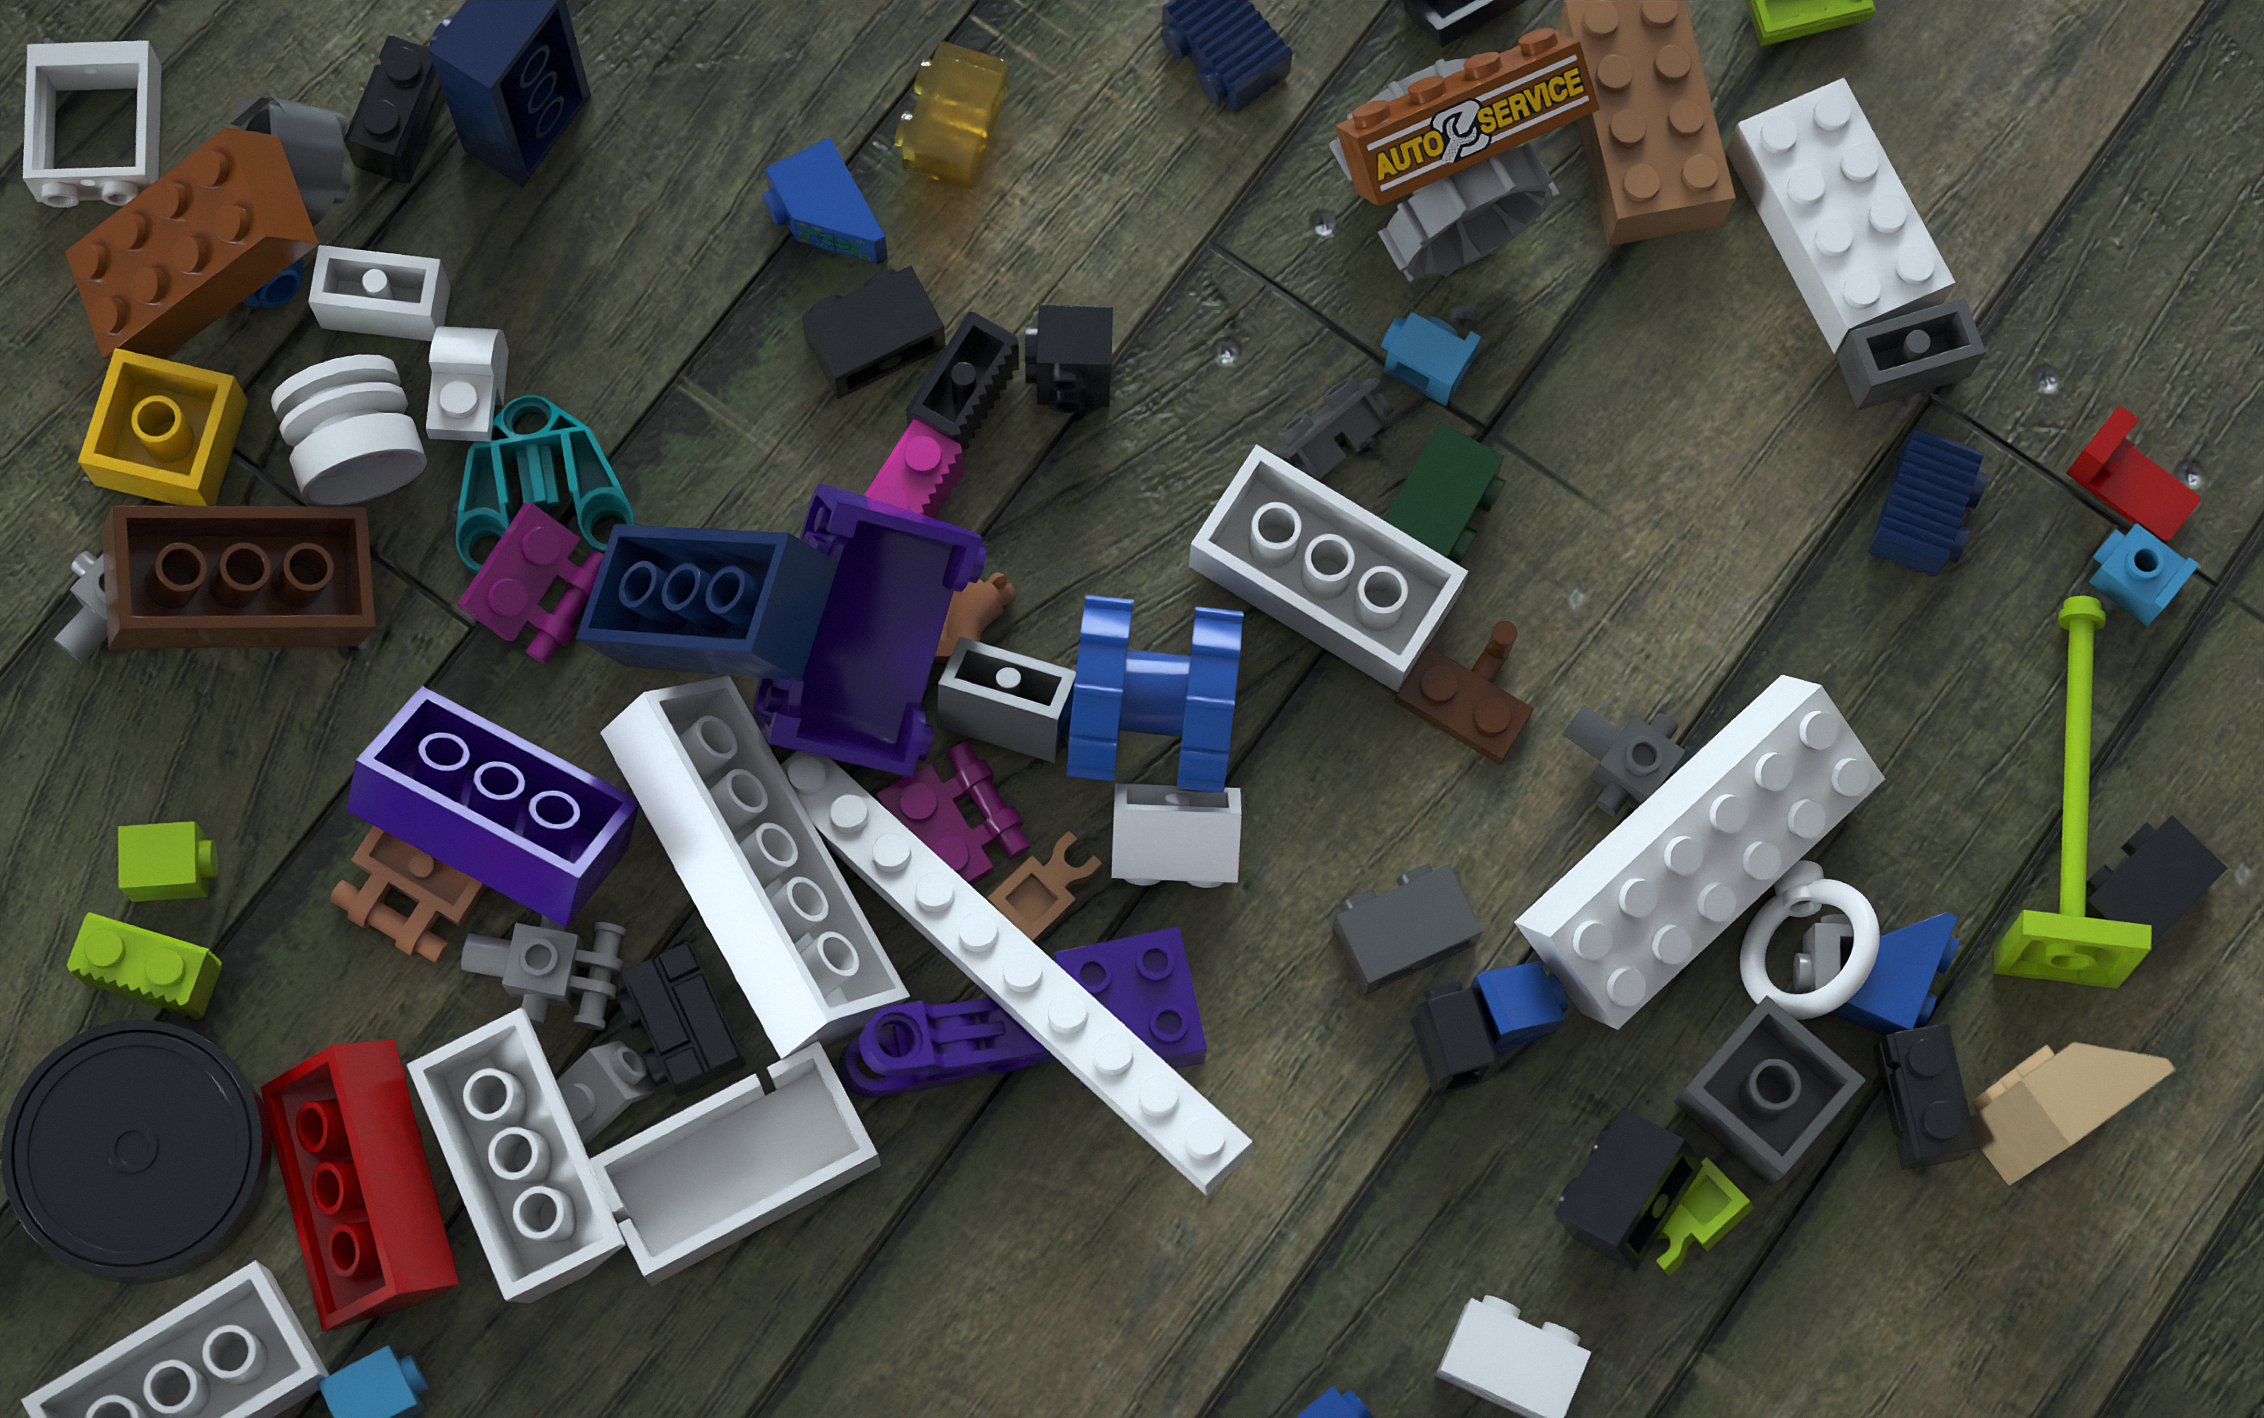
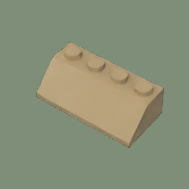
[1971,1042,2176,1186]

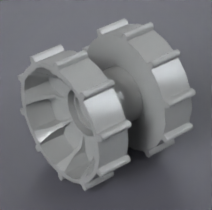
[1328,54,1560,284]

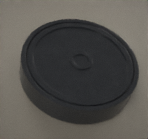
[1,1020,272,1284]

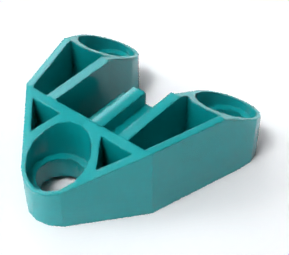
[456,395,637,577]

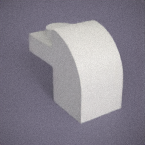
[426,326,509,442]

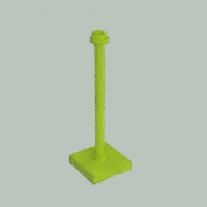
[1993,596,2152,989]

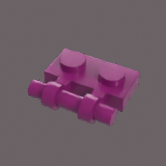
[457,503,604,665]
[876,742,1031,886]

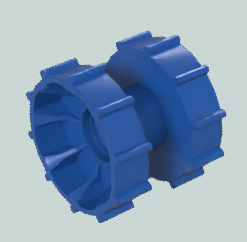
[1066,595,1243,793]

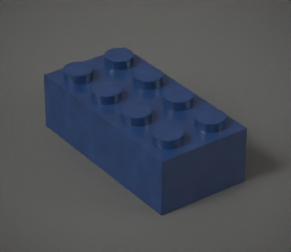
[429,0,591,187]
[576,524,839,681]

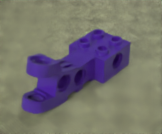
[839,926,1207,1098]

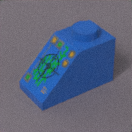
[762,137,888,264]

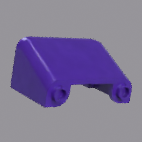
[753,483,985,777]

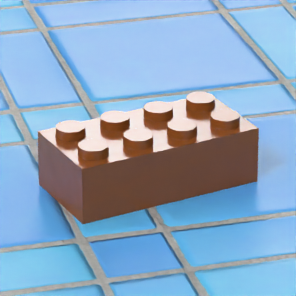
[65,127,319,359]

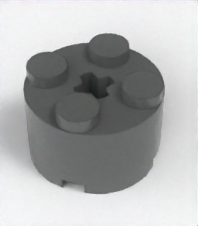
[230,95,351,226]

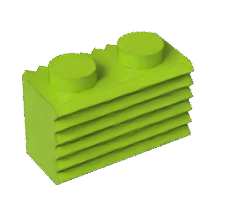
[67,912,222,1021]

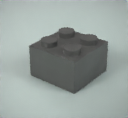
[1674,995,1866,1186]

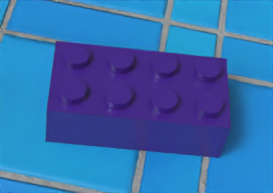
[346,686,640,928]

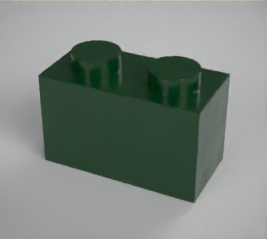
[1383,421,1506,564]

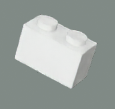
[308,245,451,341]
[1111,783,1241,888]
[1435,1295,1591,1418]

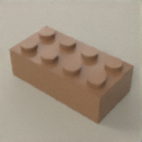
[1556,0,1736,246]

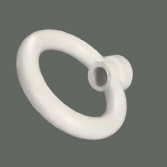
[1740,860,1880,1020]

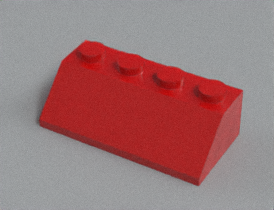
[260,1039,459,1332]

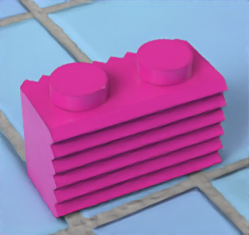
[864,419,964,518]

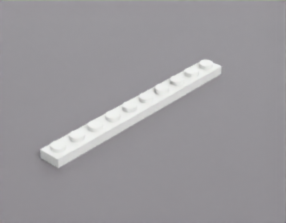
[780,750,1253,1195]

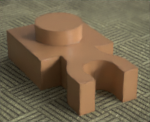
[987,831,1102,944]

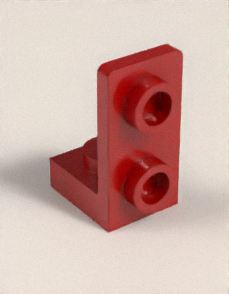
[2066,405,2200,544]

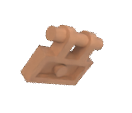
[330,825,488,964]

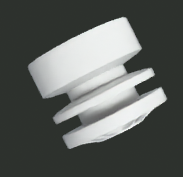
[270,354,428,507]

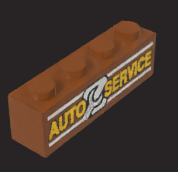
[1335,28,1600,207]

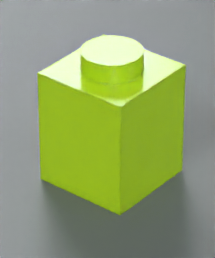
[118,821,218,902]

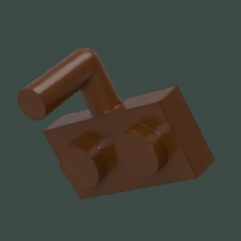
[1394,621,1534,765]

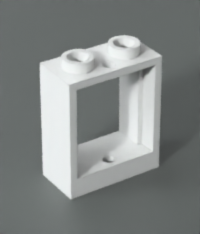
[23,41,161,208]

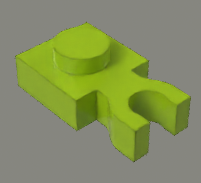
[1655,1157,1754,1276]

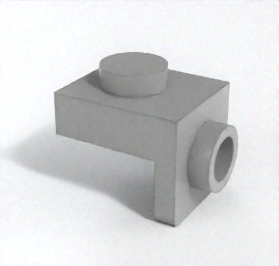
[1793,914,1854,994]
[556,1041,657,1144]

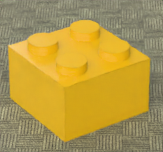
[78,348,248,506]

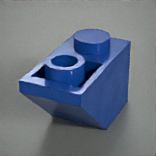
[1831,912,1959,1036]

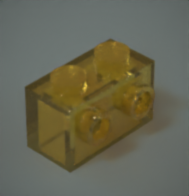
[895,40,1009,190]

